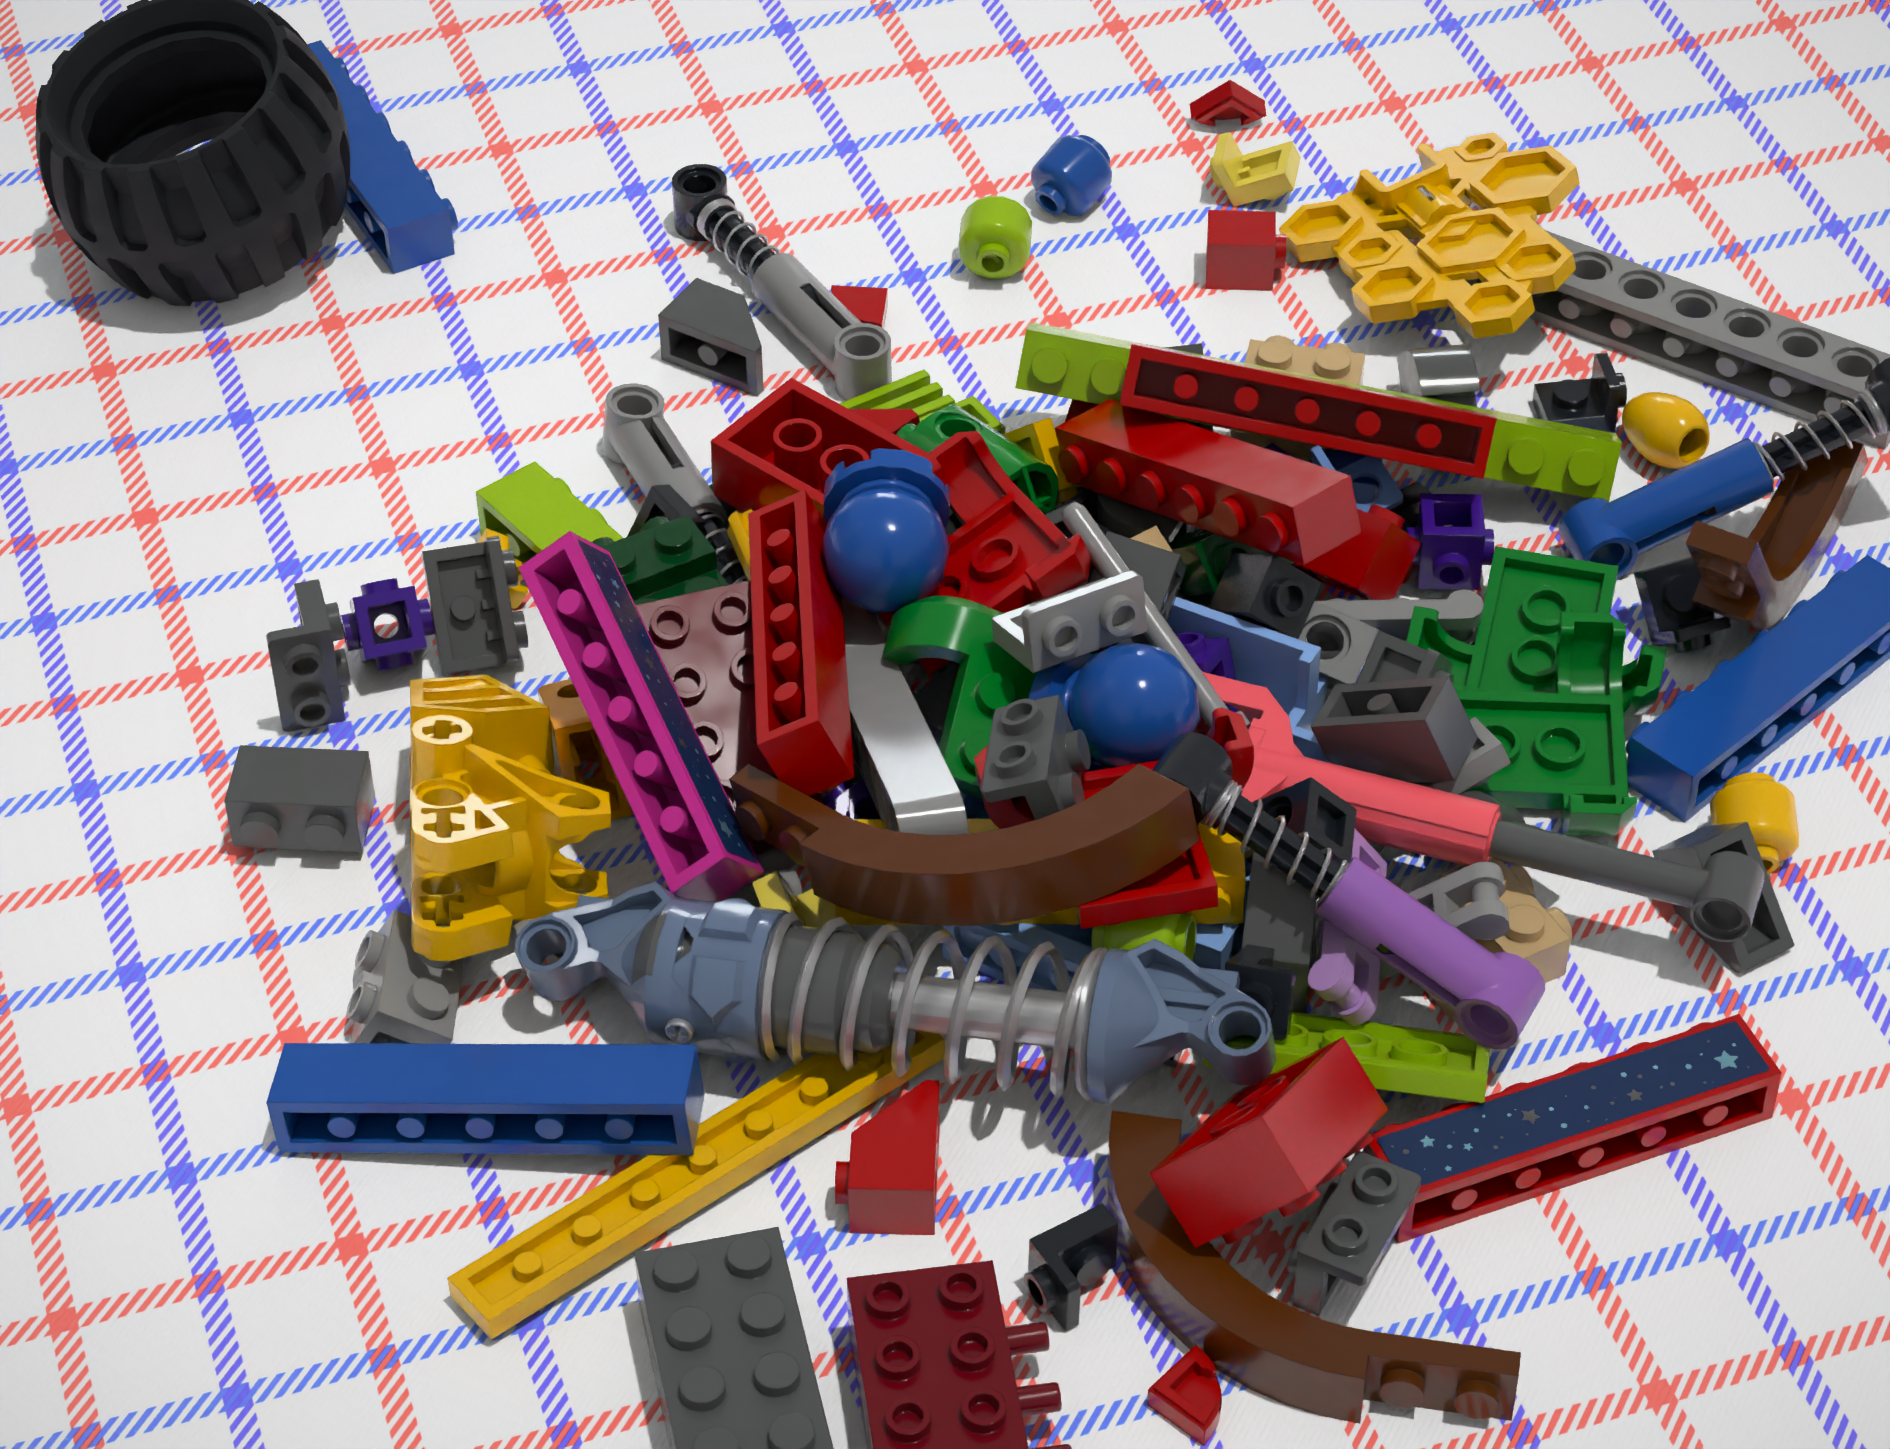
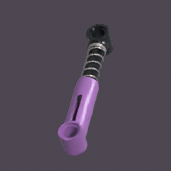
[1152,732,1546,1050]

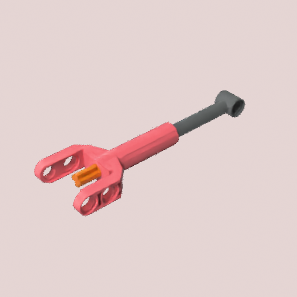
[1194,672,1765,942]

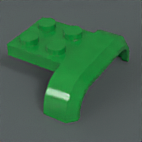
[1406,546,1667,720]
[882,596,1100,800]
[1456,611,1637,836]

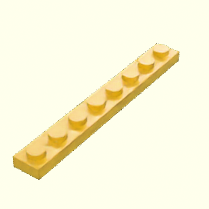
[447,1031,945,1340]

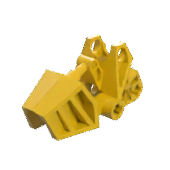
[409,675,611,962]

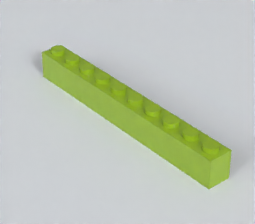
[1015,322,1622,501]

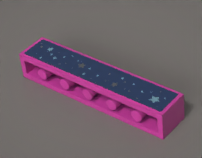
[519,531,764,902]

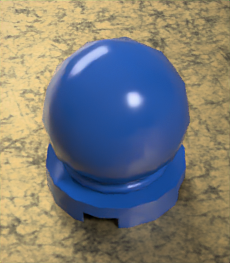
[822,448,950,614]
[1029,642,1200,772]

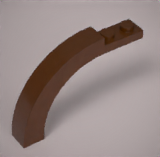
[1686,441,1868,629]
[729,764,1200,926]
[1107,1110,1521,1424]

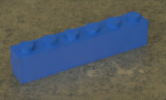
[308,40,458,274]
[1626,555,1890,823]
[266,1043,705,1155]

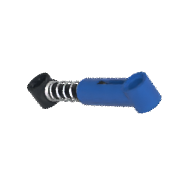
[1559,357,1890,579]

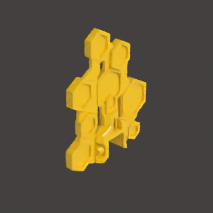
[1279,132,1580,339]

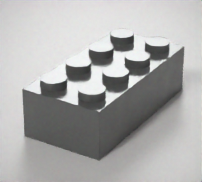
[634,1227,834,1449]

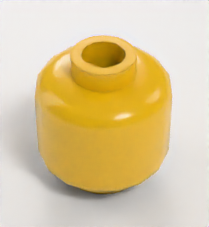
[1710,772,1799,874]

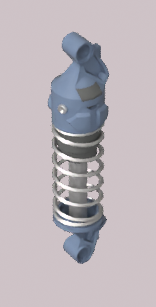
[515,881,1276,1105]

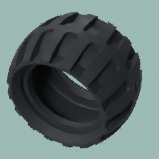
[35,0,351,306]

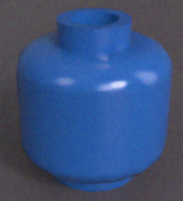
[1031,135,1112,216]

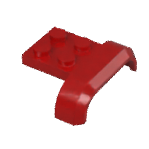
[874,431,1091,676]
[974,707,1254,929]

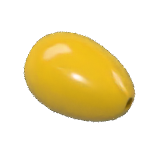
[1622,392,1710,469]

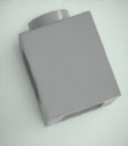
[1298,601,1379,690]

